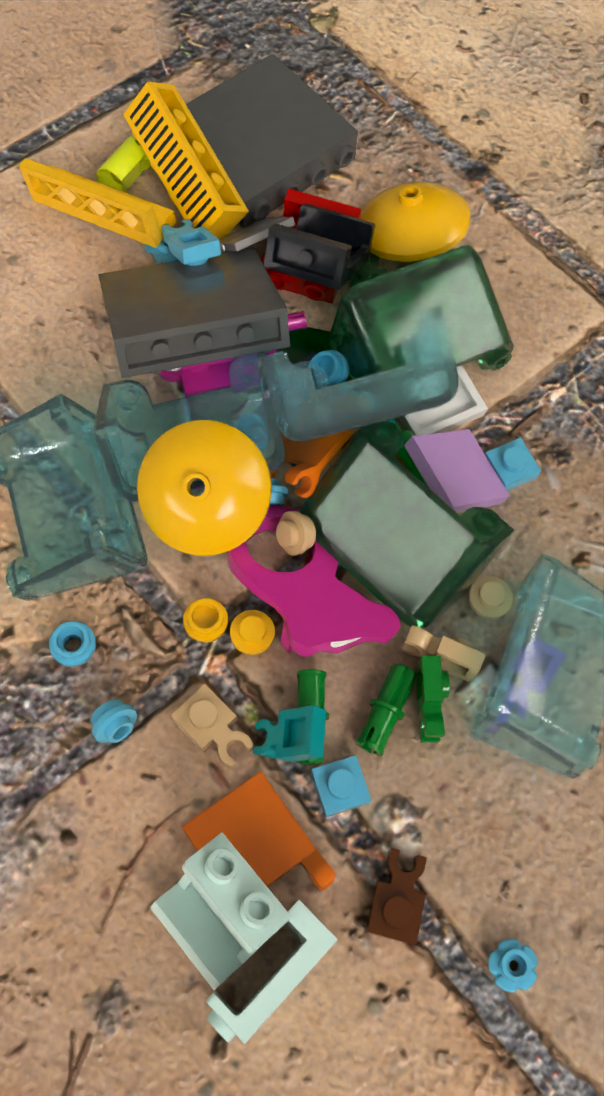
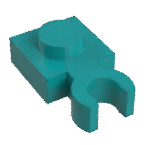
[253,705,326,762]

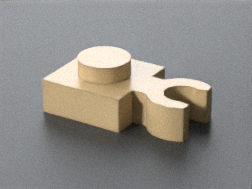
[401,625,486,683]
[170,684,253,770]

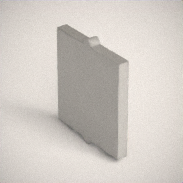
[219,216,295,252]

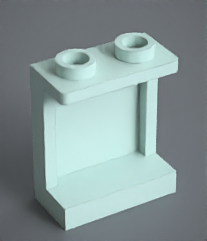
[150,832,292,990]
[206,900,338,1044]

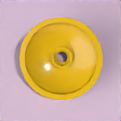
[360,182,470,262]
[137,420,272,556]

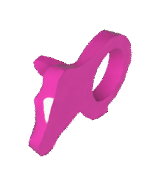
[227,506,401,657]

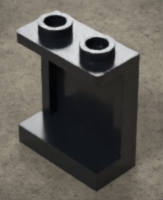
[264,204,375,290]

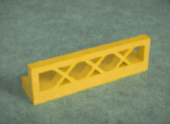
[19,158,177,248]

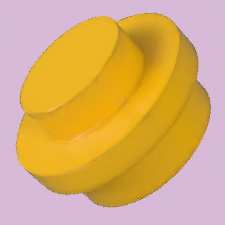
[183,598,228,643]
[230,610,275,655]

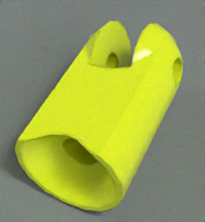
[96,135,151,192]

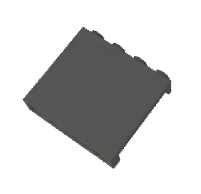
[186,54,358,228]
[98,247,290,378]

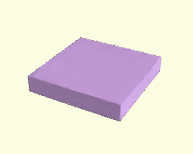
[404,429,510,515]

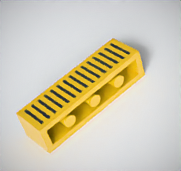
[123,81,249,239]

